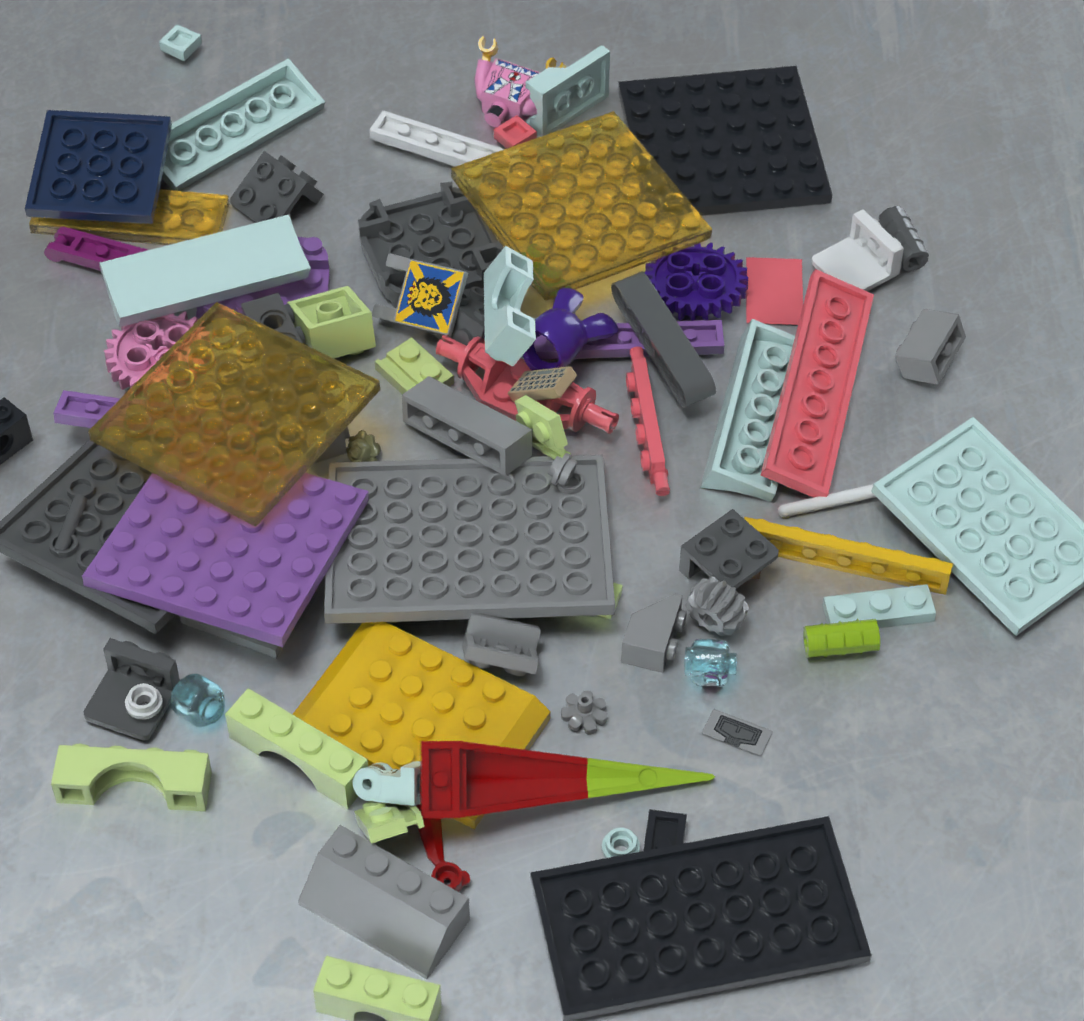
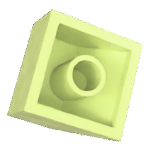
[287,286,376,363]

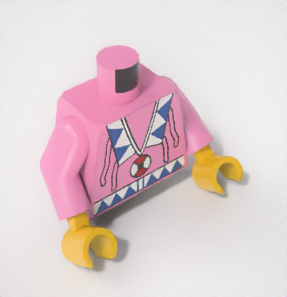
[474,36,567,127]

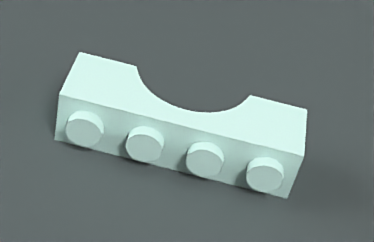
[484,246,536,367]

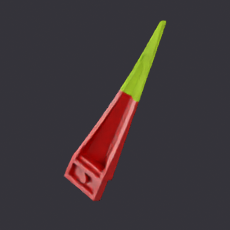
[420,741,715,819]

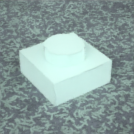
[159,24,202,61]

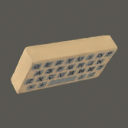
[507,366,577,402]

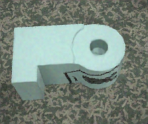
[352,761,420,806]

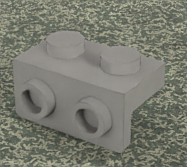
[462,613,541,676]

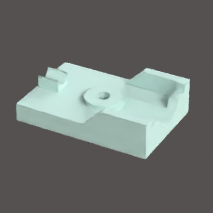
[526,45,610,140]

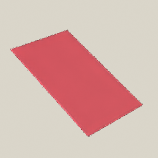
[746,257,803,325]

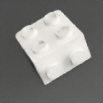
[812,209,904,291]

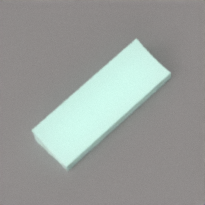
[162,58,325,193]
[100,214,311,327]
[700,319,795,502]

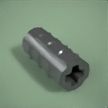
[879,206,929,271]

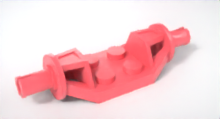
[436,335,619,434]

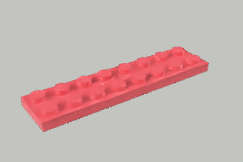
[761,269,874,497]

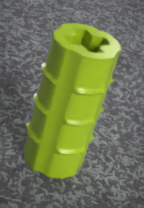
[803,619,880,658]

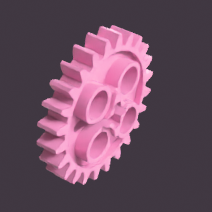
[104,311,214,399]

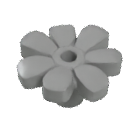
[561,691,607,734]

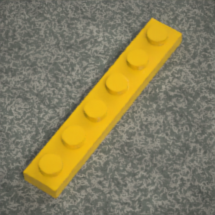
[744,517,953,595]

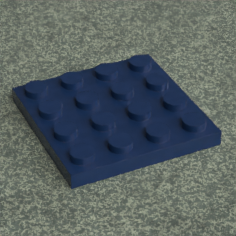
[25,110,172,224]

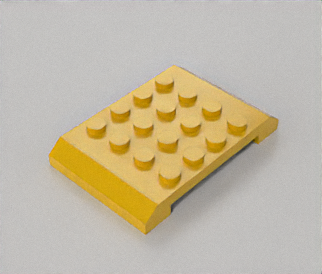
[293,622,551,830]

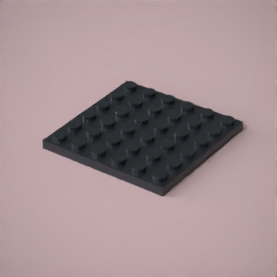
[618,66,833,221]

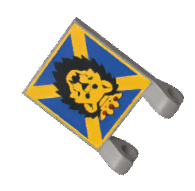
[372,253,468,336]

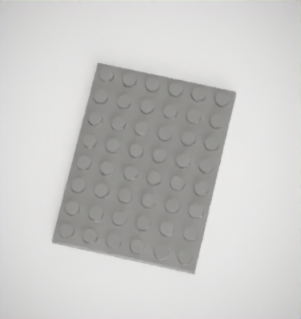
[324,455,615,624]

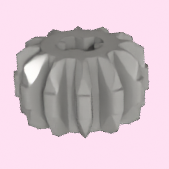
[685,577,749,636]

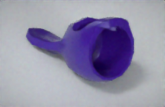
[523,288,618,371]

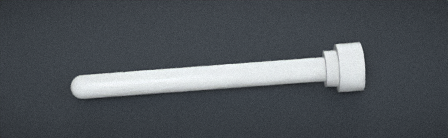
[778,484,876,518]

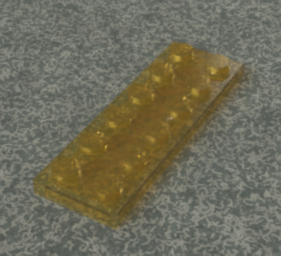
[29,189,230,245]

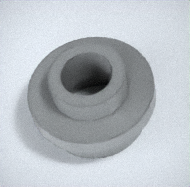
[548,453,578,487]

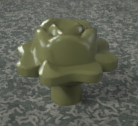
[346,430,381,462]

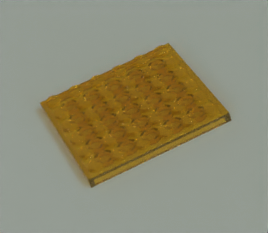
[451,111,712,301]
[88,302,381,527]

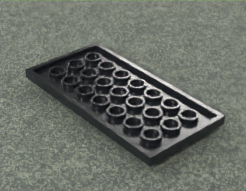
[530,816,872,1021]

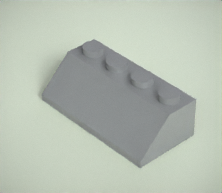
[298,825,470,980]

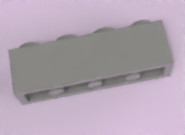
[402,376,532,476]

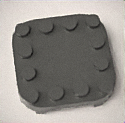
[358,182,503,308]

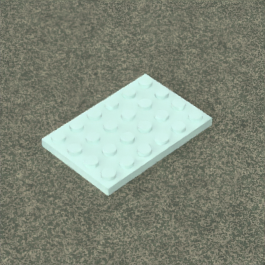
[871,417,1084,636]

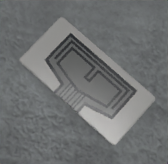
[702,709,772,756]

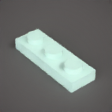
[822,584,936,628]

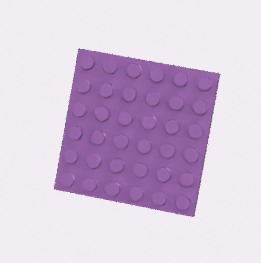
[82,436,369,647]

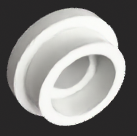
[125,684,163,720]

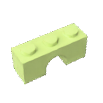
[313,956,442,1021]

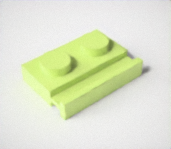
[374,337,454,394]
[515,395,571,460]
[354,801,425,843]

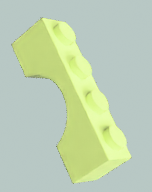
[225,688,368,809]
[51,743,212,811]

